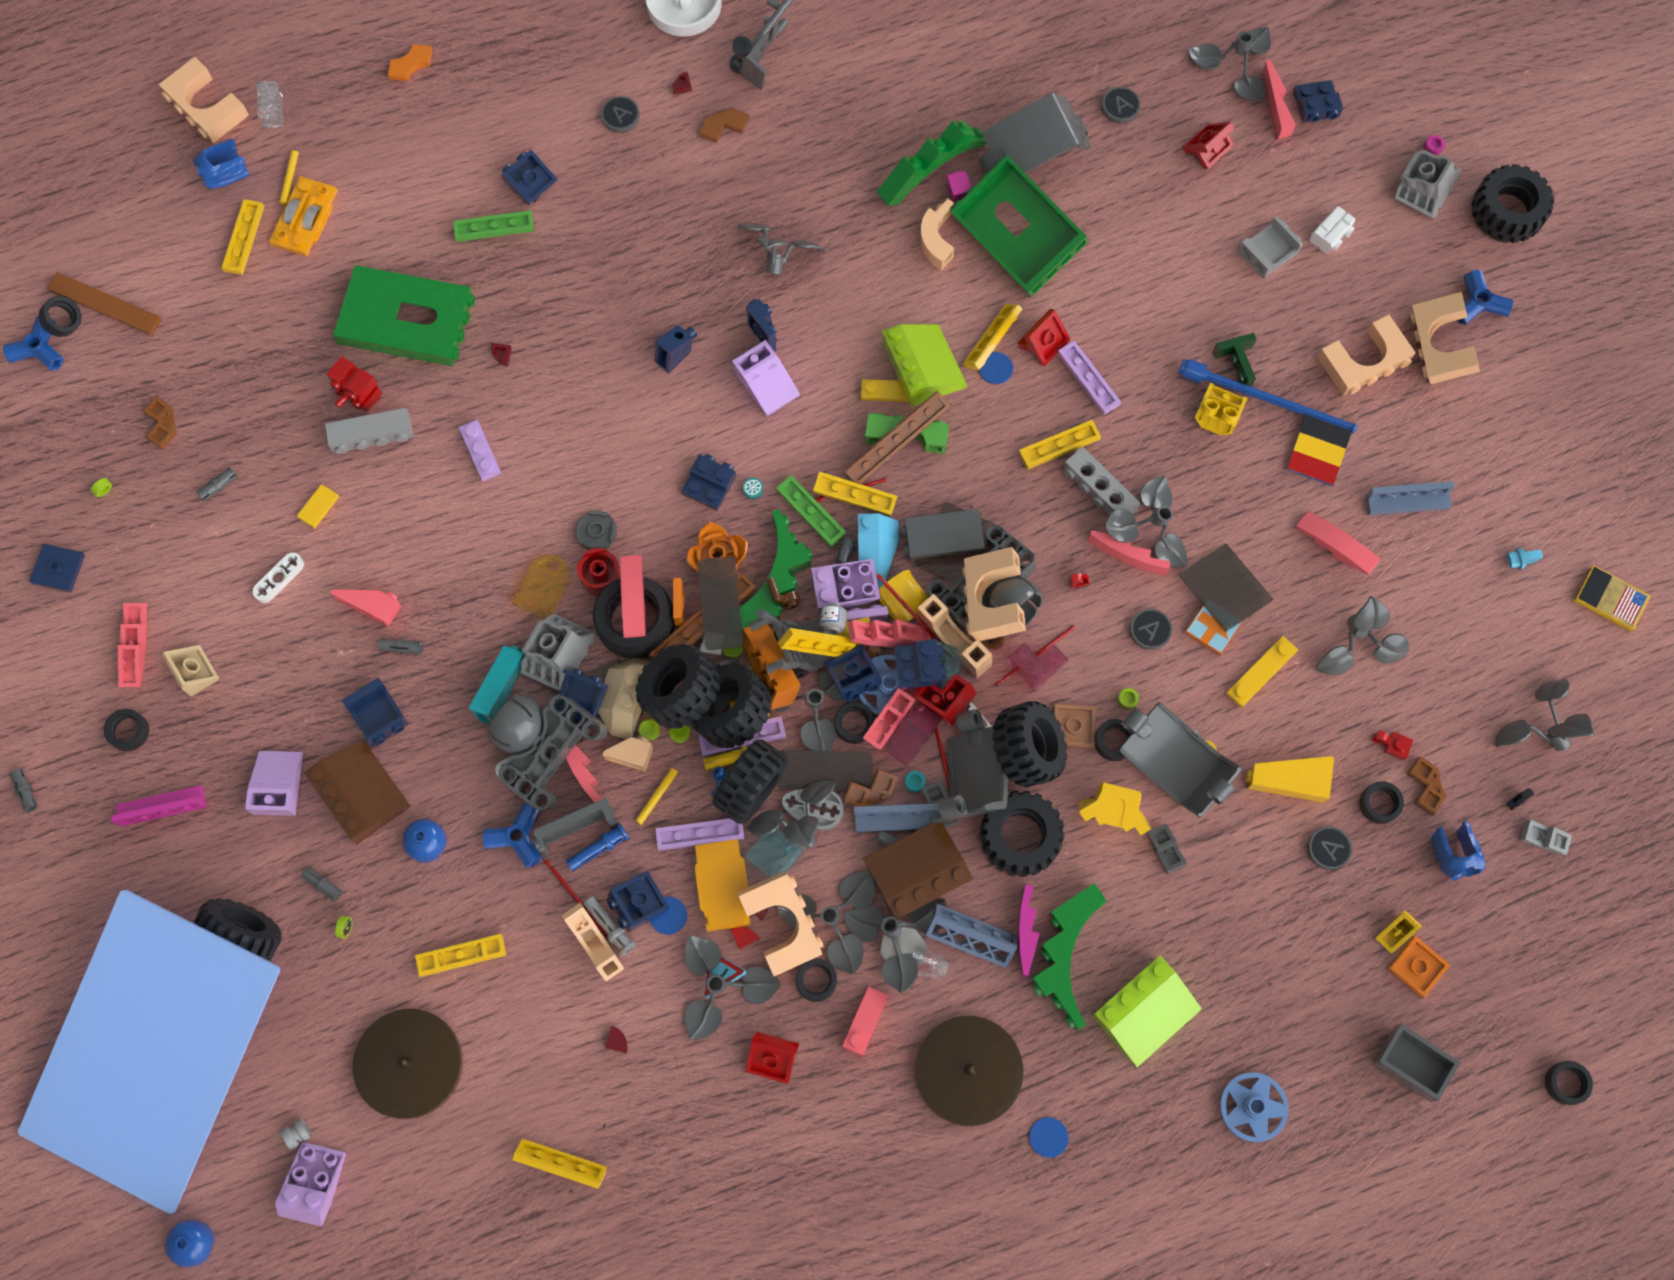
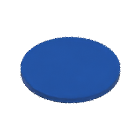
[979,352,1013,384]
[650,897,687,935]
[1029,1117,1069,1158]

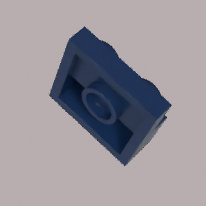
[1293,80,1343,123]
[501,150,558,206]
[746,299,777,352]
[681,454,736,511]
[894,639,946,690]
[825,644,882,702]
[607,870,669,932]

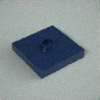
[29,544,85,593]

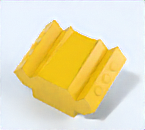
[1077,782,1151,835]

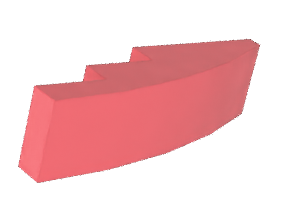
[1296,511,1380,575]
[1088,530,1171,576]
[620,555,646,638]
[118,603,147,687]
[848,619,931,648]
[863,687,920,751]
[566,745,602,803]

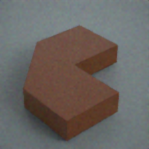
[699,108,750,143]
[142,396,176,450]
[1407,756,1446,816]
[842,769,898,807]

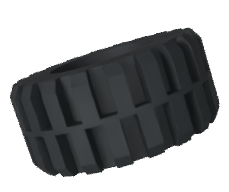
[1471,164,1554,243]
[636,644,720,729]
[691,664,772,748]
[992,701,1067,787]
[712,739,788,824]
[980,790,1065,877]
[193,898,282,962]

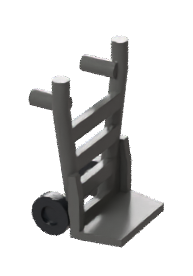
[729,0,793,90]
[749,609,834,679]

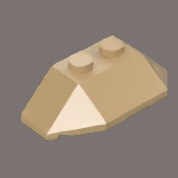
[598,658,650,740]

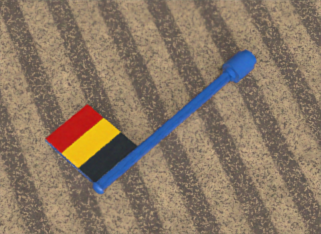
[1178,359,1357,486]

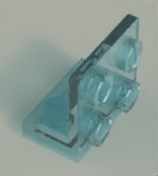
[745,828,805,878]

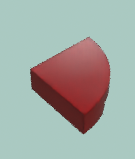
[1069,574,1090,588]
[730,927,760,950]

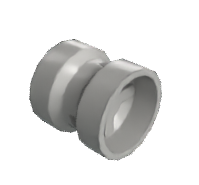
[280,1118,312,1150]

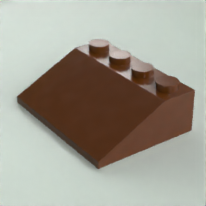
[303,739,411,845]
[863,822,973,919]

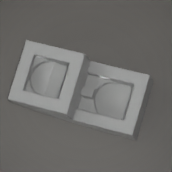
[1520,820,1572,855]

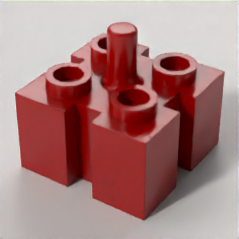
[326,356,383,412]

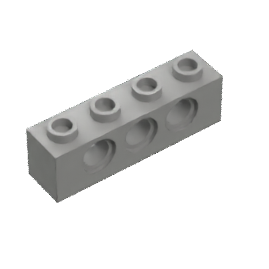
[1063,447,1140,518]

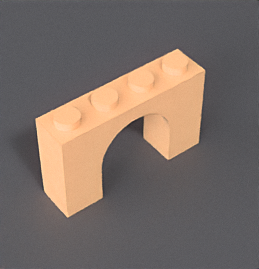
[159,57,249,143]
[1410,292,1480,384]
[1317,315,1415,396]
[962,547,1026,641]
[918,594,992,679]
[737,871,823,976]

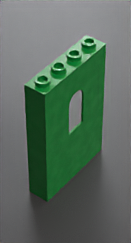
[950,155,1089,297]
[333,265,475,367]

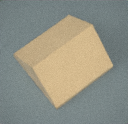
[162,645,219,696]

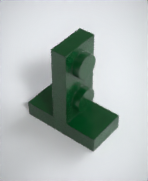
[1213,333,1257,387]

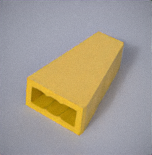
[1245,756,1334,803]

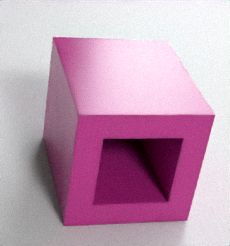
[946,171,971,204]

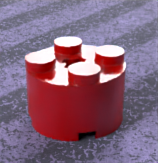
[577,548,621,596]

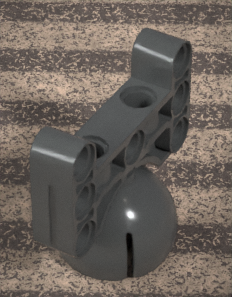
[927,525,1044,635]
[487,694,607,811]

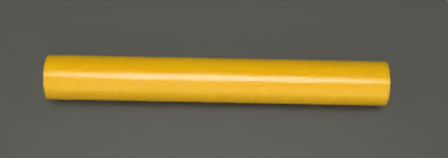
[279,150,299,205]
[635,768,678,825]

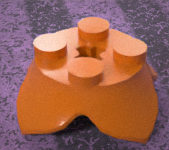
[686,522,748,581]

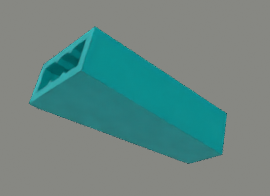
[469,646,525,724]

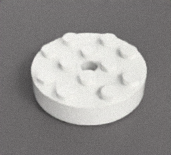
[646,0,722,37]

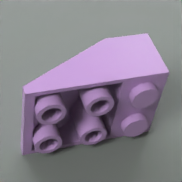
[732,340,800,416]
[811,559,880,615]
[245,751,303,816]
[275,1142,346,1227]

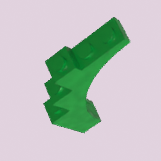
[876,121,987,206]
[725,509,813,638]
[1031,883,1107,1032]

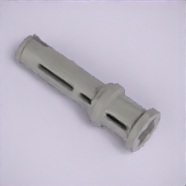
[583,896,637,957]

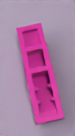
[1017,884,1040,979]

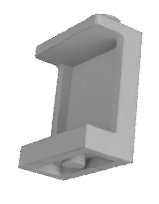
[1238,216,1303,279]

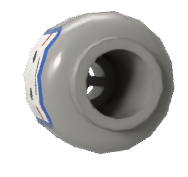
[819,603,847,635]

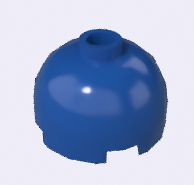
[402,819,447,863]
[164,1220,215,1268]

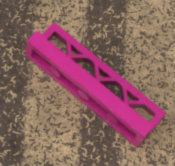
[111,786,206,827]

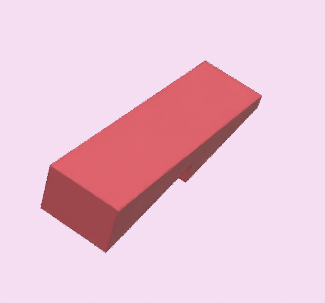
[1262,60,1296,139]

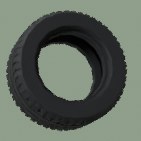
[593,576,675,659]

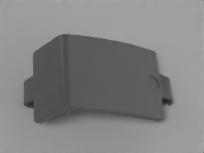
[978,93,1092,174]
[1118,702,1242,818]
[932,709,1008,823]

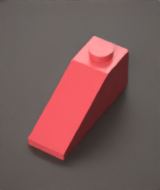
[330,589,401,627]
[842,986,889,1058]

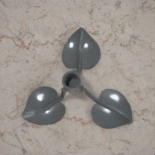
[1188,27,1271,101]
[737,223,825,274]
[1105,476,1187,568]
[1316,596,1409,675]
[773,669,843,756]
[1495,678,1594,751]
[748,780,835,849]
[777,871,876,974]
[844,898,946,993]
[685,936,781,1040]

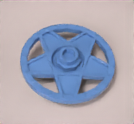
[859,655,914,715]
[1220,1073,1289,1142]

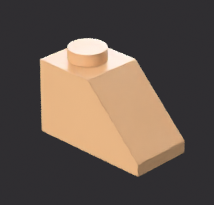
[603,736,653,772]

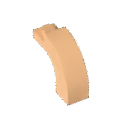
[920,199,954,271]
[562,903,624,981]

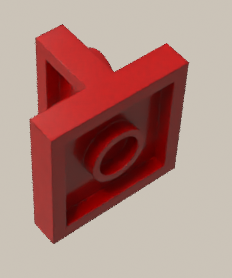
[1182,122,1235,169]
[1017,309,1071,366]
[745,1032,799,1084]

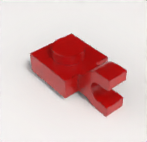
[1372,730,1413,760]

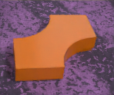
[388,44,433,81]

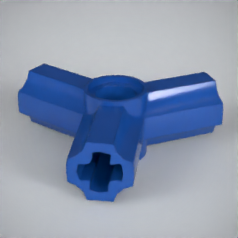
[1456,269,1513,325]
[3,316,64,371]
[483,803,543,869]

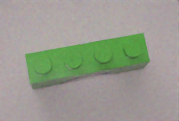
[865,413,949,454]

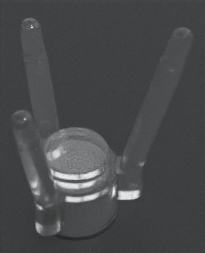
[912,947,950,980]

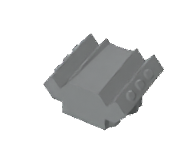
[1395,150,1462,218]
[521,614,595,691]

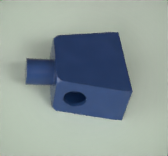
[654,326,697,374]

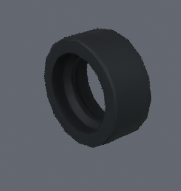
[38,296,82,337]
[834,701,875,744]
[103,709,149,751]
[1095,719,1131,761]
[1359,781,1404,824]
[795,958,837,1002]
[1545,1061,1593,1105]

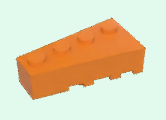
[740,624,801,710]

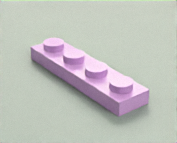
[1057,340,1121,415]
[698,716,786,758]
[656,818,744,851]

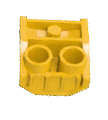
[1195,383,1248,435]
[879,569,929,622]

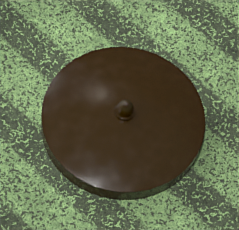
[353,1009,463,1119]
[915,1016,1023,1126]

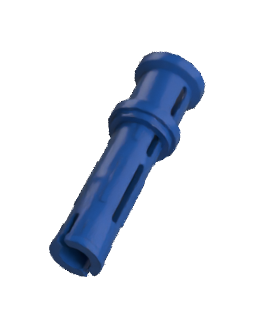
[566,823,630,872]

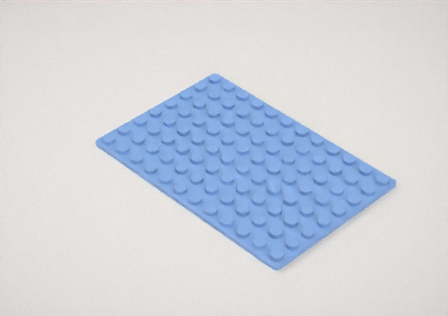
[18,890,280,1214]

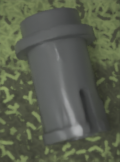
[835,538,856,564]

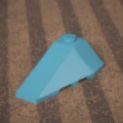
[858,514,899,589]

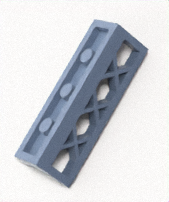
[1366,481,1454,516]
[854,804,940,833]
[925,904,1018,968]

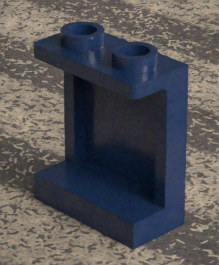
[559,667,608,723]
[342,677,408,746]

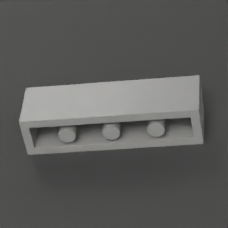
[325,408,414,454]

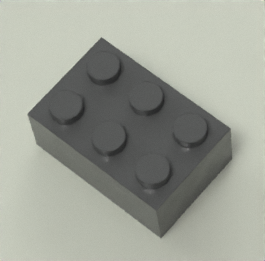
[1372,1024,1461,1102]

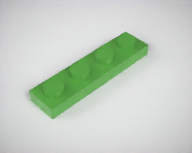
[453,210,535,242]
[776,475,846,547]

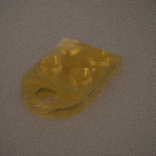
[512,554,570,618]

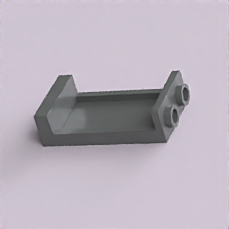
[902,509,985,563]
[532,798,618,858]

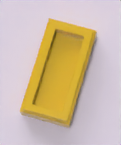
[297,484,339,529]

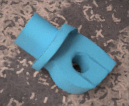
[1507,548,1543,570]

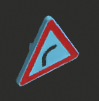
[703,956,746,998]

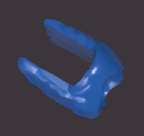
[192,139,249,189]
[1432,821,1485,881]

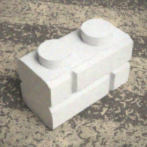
[1310,206,1356,254]

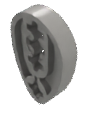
[782,789,843,831]

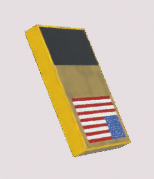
[1574,566,1651,632]

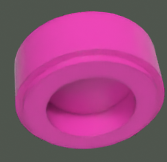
[1424,135,1445,156]

